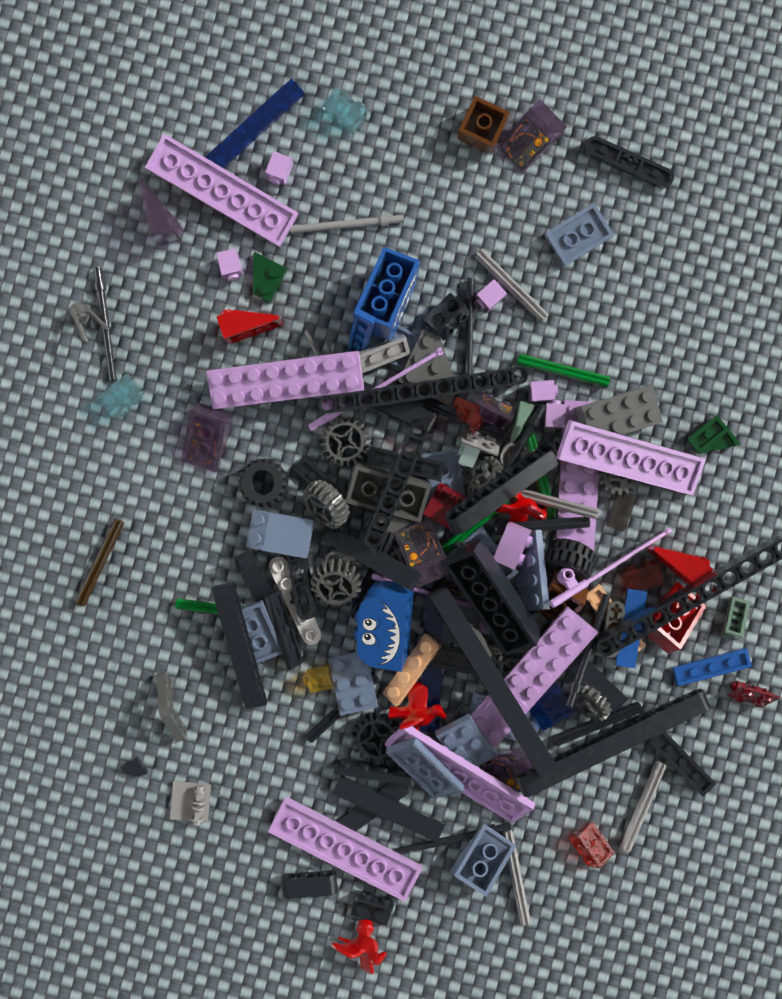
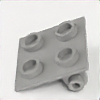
[460,426,501,456]
[170,781,211,826]

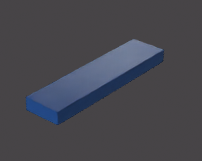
[347,309,376,352]
[615,588,647,668]
[671,647,752,686]

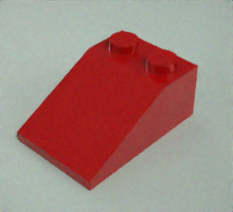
[216,309,284,345]
[645,546,714,585]
[642,581,706,654]

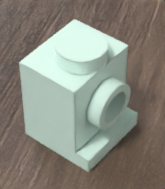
[457,443,480,468]

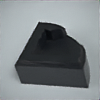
[121,756,149,777]

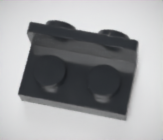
[350,890,394,926]

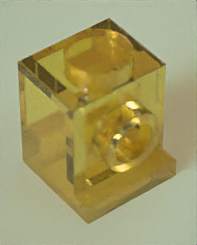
[303,663,333,693]

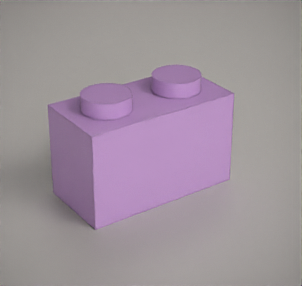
[494,522,533,570]

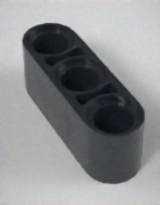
[281,870,338,899]

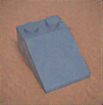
[246,509,314,558]
[450,824,517,897]

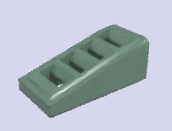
[510,401,534,441]
[720,596,750,640]

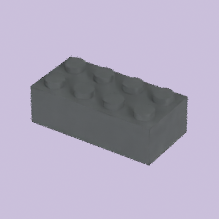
[574,385,663,435]
[345,461,431,522]

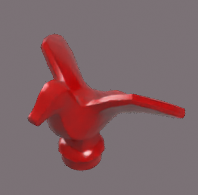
[495,492,547,536]
[389,682,446,731]
[331,920,387,975]

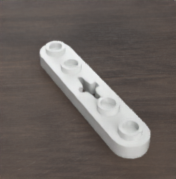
[269,556,322,645]

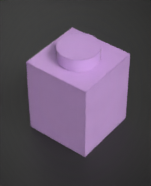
[265,151,293,185]
[217,249,243,281]
[476,279,507,312]
[528,380,558,403]
[543,400,566,429]

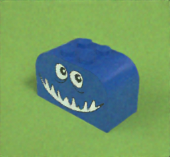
[353,247,420,341]
[354,580,414,672]

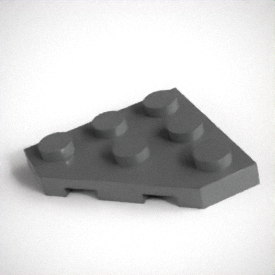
[398,329,455,406]

